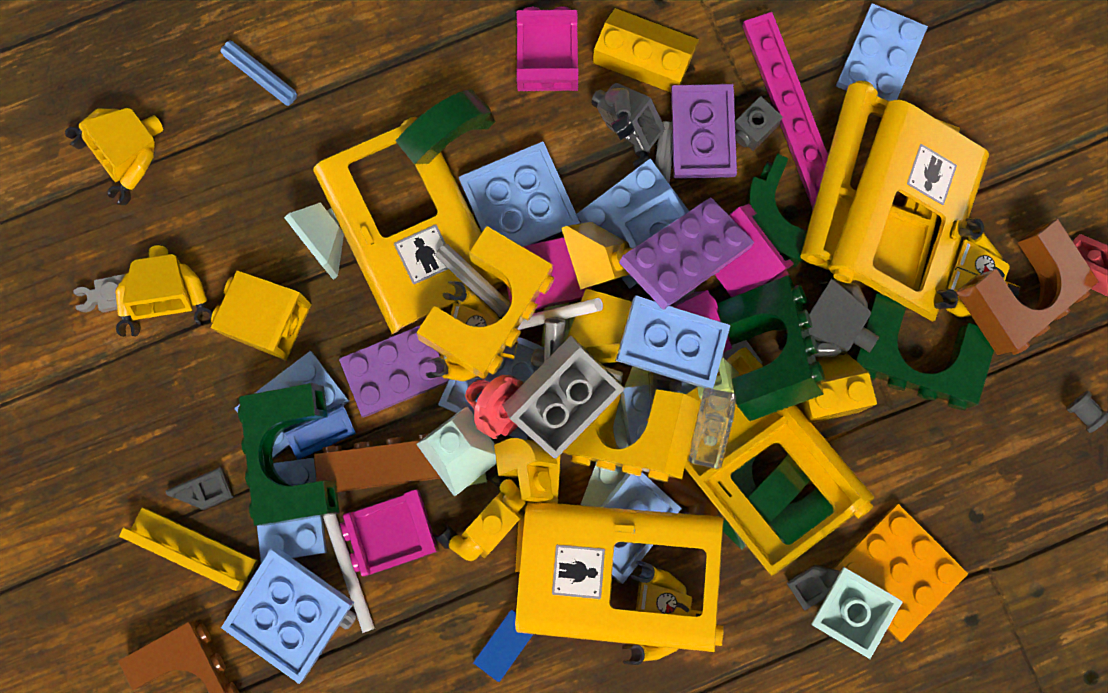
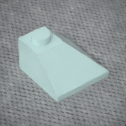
[284,203,344,279]
[416,406,497,496]
[811,567,903,659]

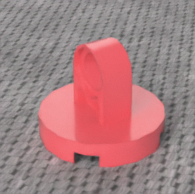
[465,375,524,439]

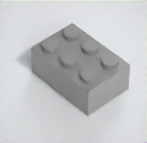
[503,336,625,459]

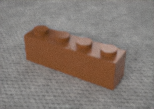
[314,433,441,492]

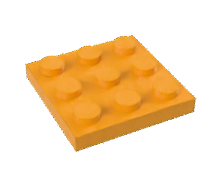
[832,504,968,642]

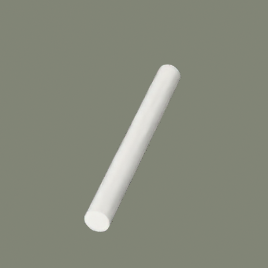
[518,298,603,330]
[323,514,375,633]

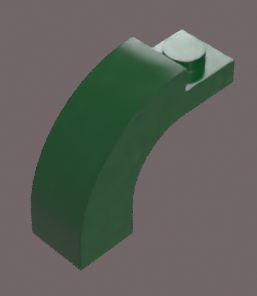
[395,89,496,164]
[746,154,807,268]
[723,454,810,550]

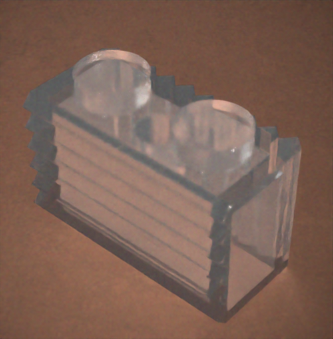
[689,388,737,469]

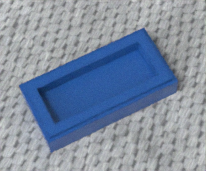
[284,404,356,460]
[473,609,533,682]

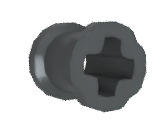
[1066,391,1108,433]

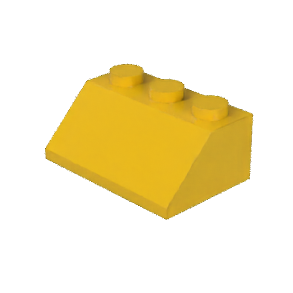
[593,8,699,93]

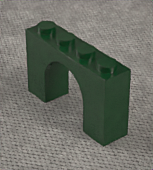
[718,275,825,421]
[852,293,994,411]
[238,383,340,526]
[730,456,834,545]

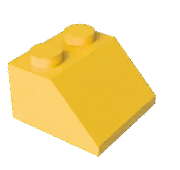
[561,222,632,290]

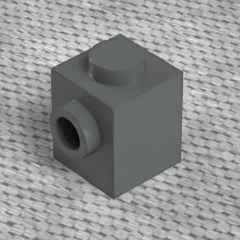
[735,96,783,151]

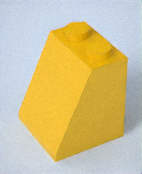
[211,271,312,361]
[566,288,632,364]
[796,353,877,423]

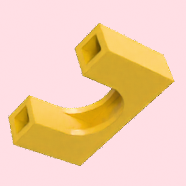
[416,226,555,380]
[563,389,701,482]

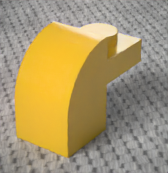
[494,438,558,502]

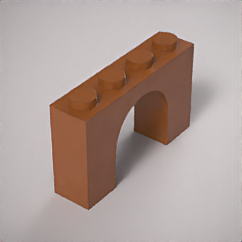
[956,219,1099,355]
[118,620,239,693]

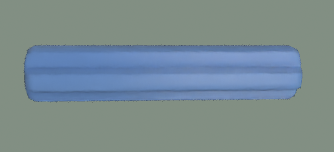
[221,41,297,106]

